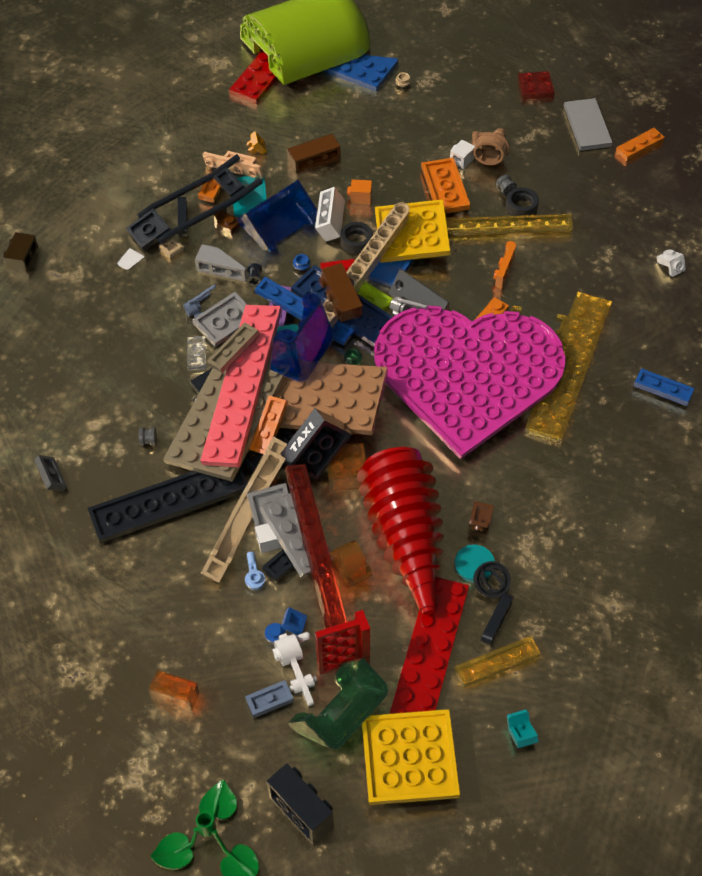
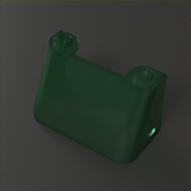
[287,658,388,749]

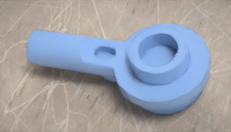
[245,551,265,590]

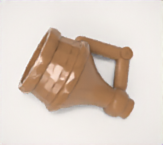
[472,128,510,165]

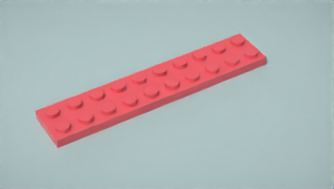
[200,305,282,467]

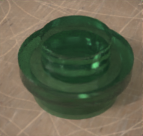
[344,348,362,365]

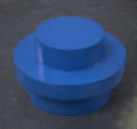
[293,254,311,270]
[265,623,286,644]

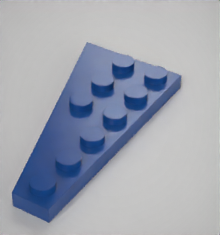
[322,55,398,91]

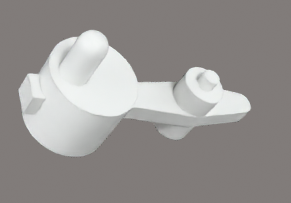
[272,632,317,707]

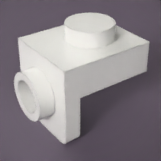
[657,250,686,276]

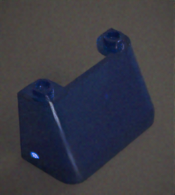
[236,180,318,252]
[270,291,334,382]

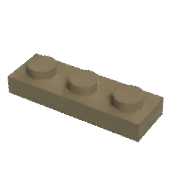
[207,322,260,373]

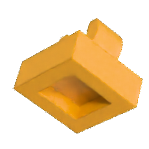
[247,131,267,155]

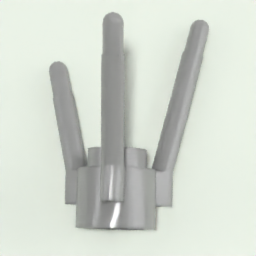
[390,296,427,316]

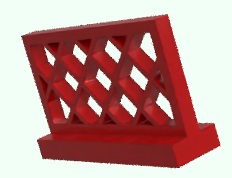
[315,610,370,675]

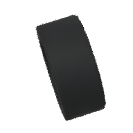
[506,187,539,219]
[340,222,373,255]

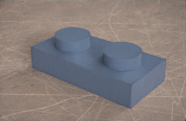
[245,680,294,718]

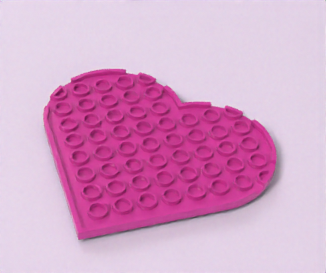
[374,306,565,459]

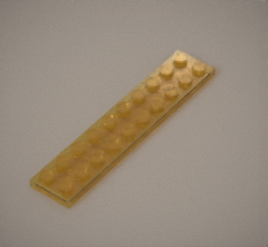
[524,291,612,444]

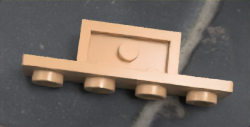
[202,151,264,179]

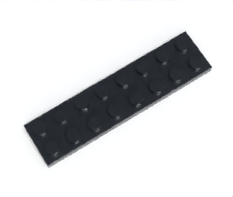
[87,466,248,544]

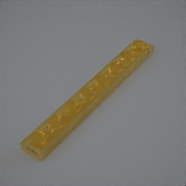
[446,214,573,236]

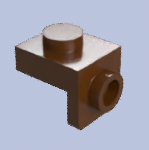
[469,501,494,532]

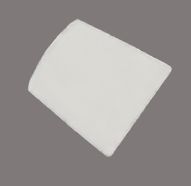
[117,248,144,270]

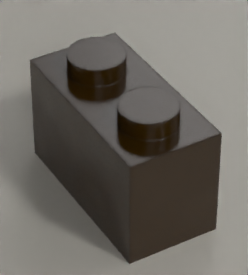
[3,232,38,272]

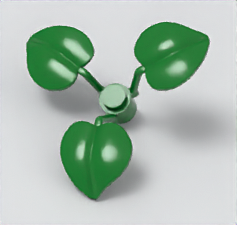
[150,780,259,876]

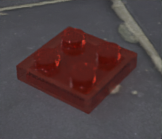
[517,71,555,100]

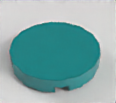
[454,544,495,583]

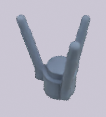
[183,285,216,318]

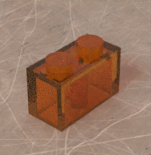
[149,670,200,712]

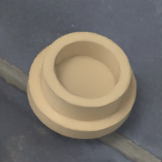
[396,72,411,87]

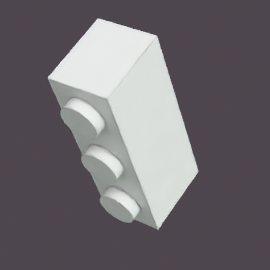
[315,187,345,242]

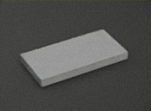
[564,98,612,151]

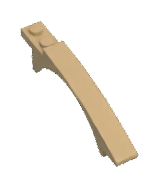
[201,437,287,583]

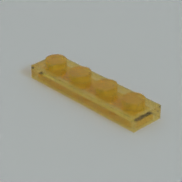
[454,636,541,688]

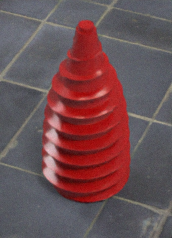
[357,447,444,615]

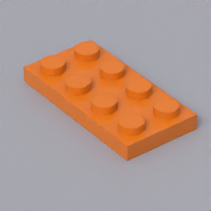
[421,157,470,213]

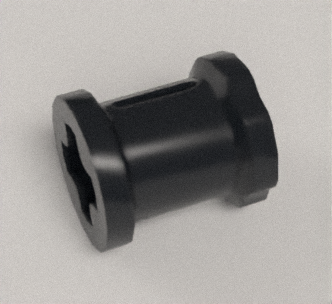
[246,263,262,287]

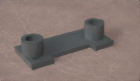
[388,269,450,311]

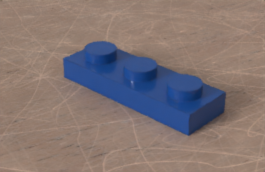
[634,368,694,406]

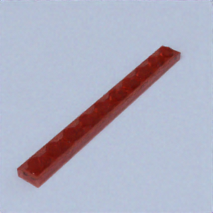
[285,464,350,658]

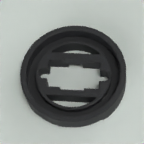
[473,561,511,599]

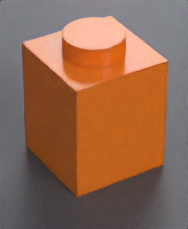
[347,179,372,205]

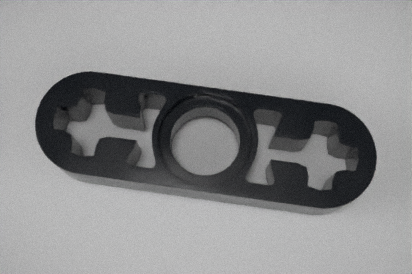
[177,197,188,238]
[480,592,514,647]

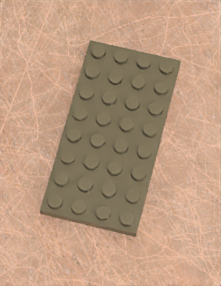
[163,348,296,481]

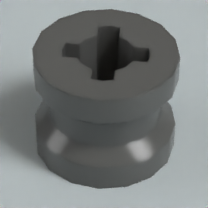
[496,175,517,196]
[139,427,157,447]

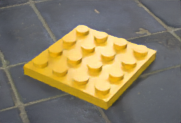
[375,199,450,263]
[361,709,460,805]

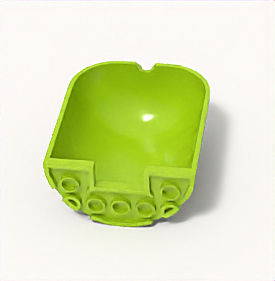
[240,0,371,85]

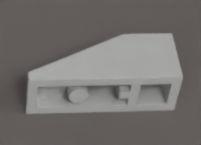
[195,244,247,282]

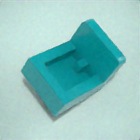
[507,709,539,748]

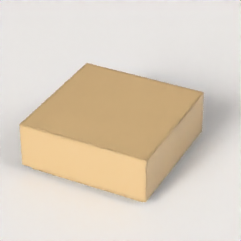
[159,237,184,259]

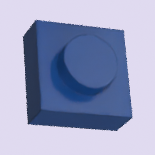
[281,607,307,635]

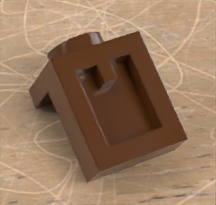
[214,208,241,235]

